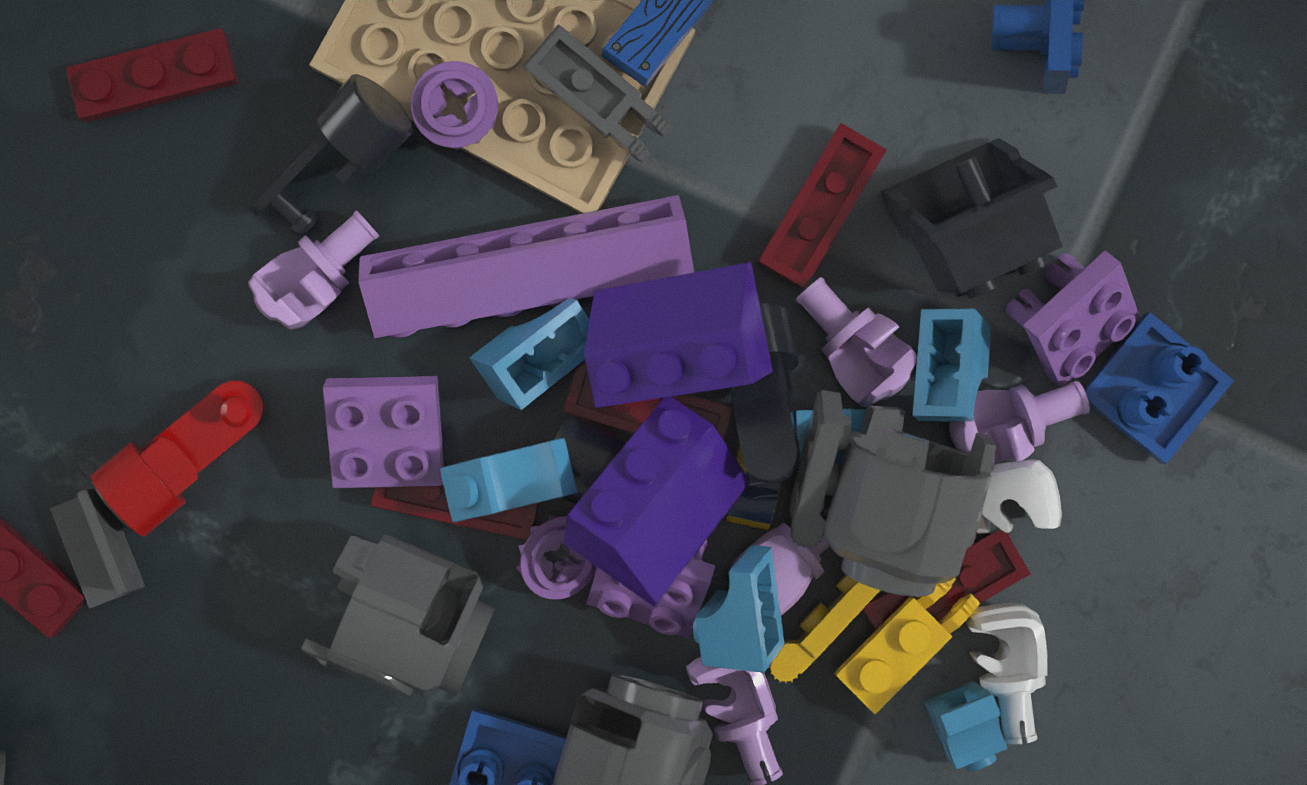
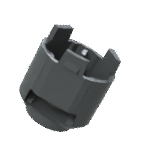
[823,405,997,596]
[301,533,495,698]
[552,673,713,785]

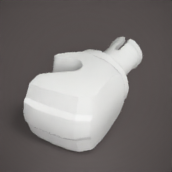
[977,459,1062,534]
[966,603,1047,744]

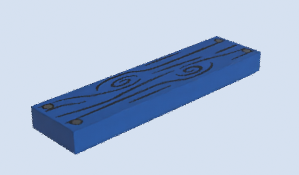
[602,0,715,88]

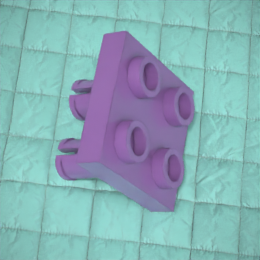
[1006,251,1140,388]
[323,376,444,488]
[586,540,715,638]

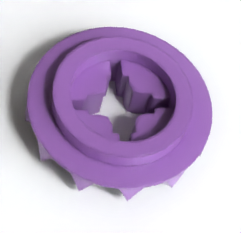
[411,61,499,150]
[517,515,597,599]

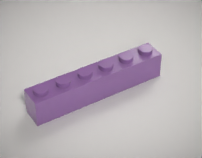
[359,195,694,338]

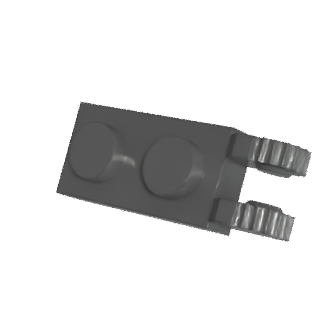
[523,24,672,163]
[789,390,851,548]

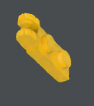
[769,574,880,684]
[834,578,980,714]

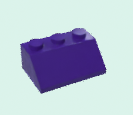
[584,262,773,408]
[563,396,750,607]

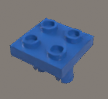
[992,0,1084,94]
[1084,312,1234,464]
[449,708,567,785]

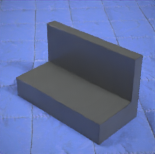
[50,489,145,609]

